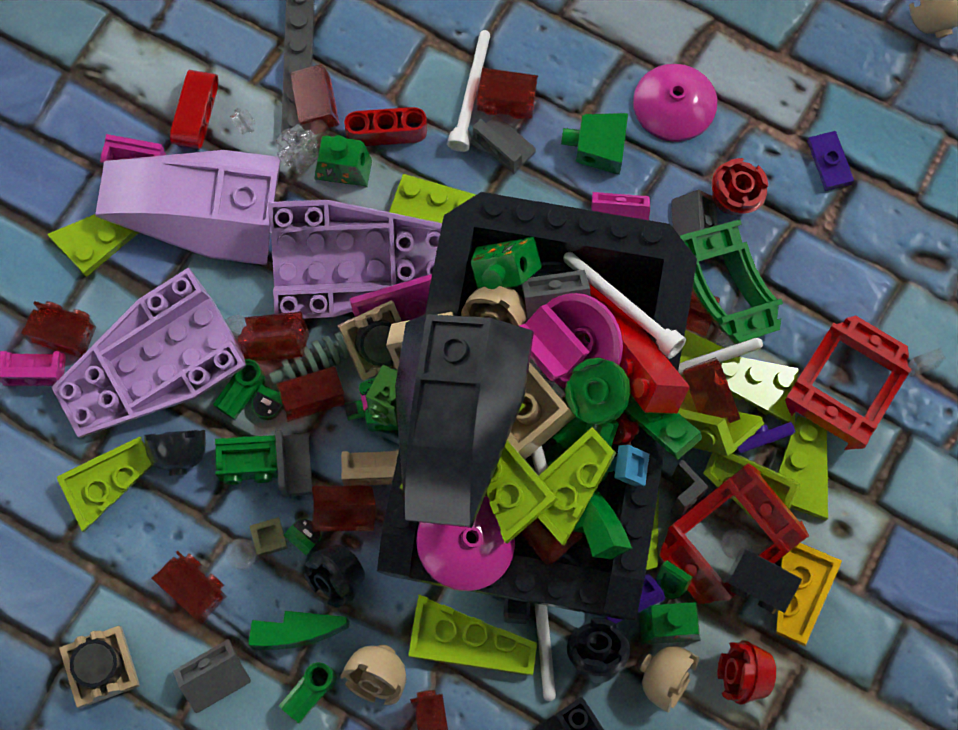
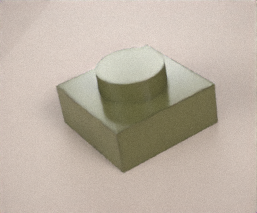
[249,517,288,557]

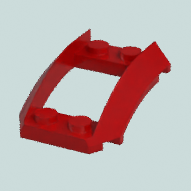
[785,315,912,450]
[659,463,809,604]

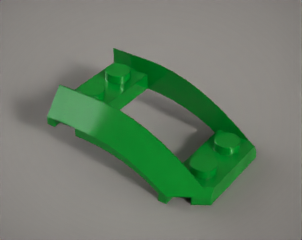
[680,219,783,344]

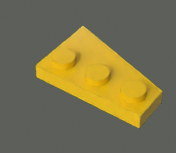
[776,543,842,647]

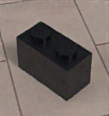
[725,547,802,614]

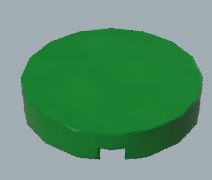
[565,358,631,425]

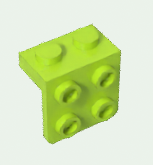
[678,409,764,456]

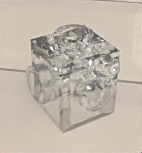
[276,124,318,175]

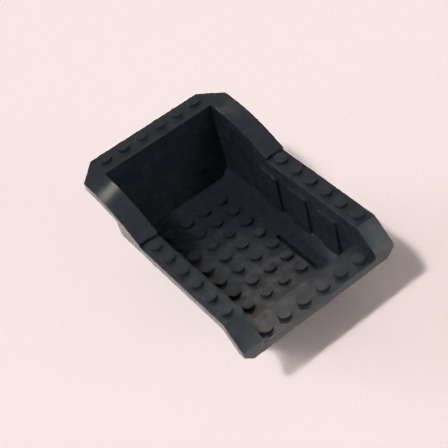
[377,192,697,620]

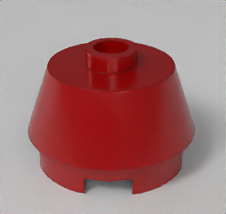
[712,158,768,215]
[717,640,776,705]

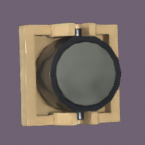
[337,301,402,381]
[59,626,140,709]

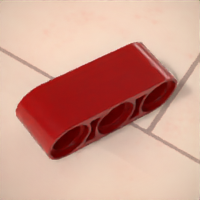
[170,70,219,149]
[344,107,428,146]

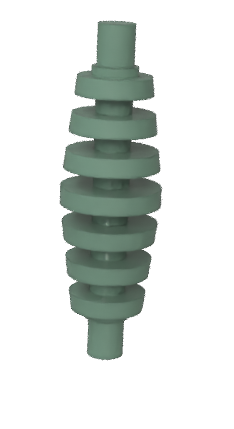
[269,332,350,384]

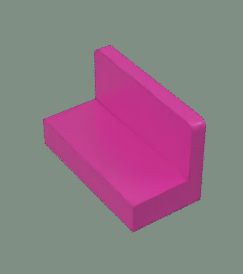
[591,192,650,220]
[520,304,590,381]

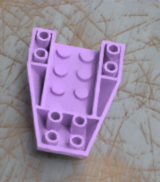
[95,150,281,265]
[268,200,442,320]
[51,268,246,438]

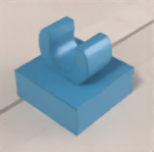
[607,445,649,487]

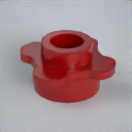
[612,412,639,446]

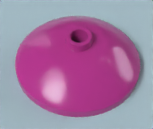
[633,64,718,142]
[547,293,623,388]
[416,496,515,591]

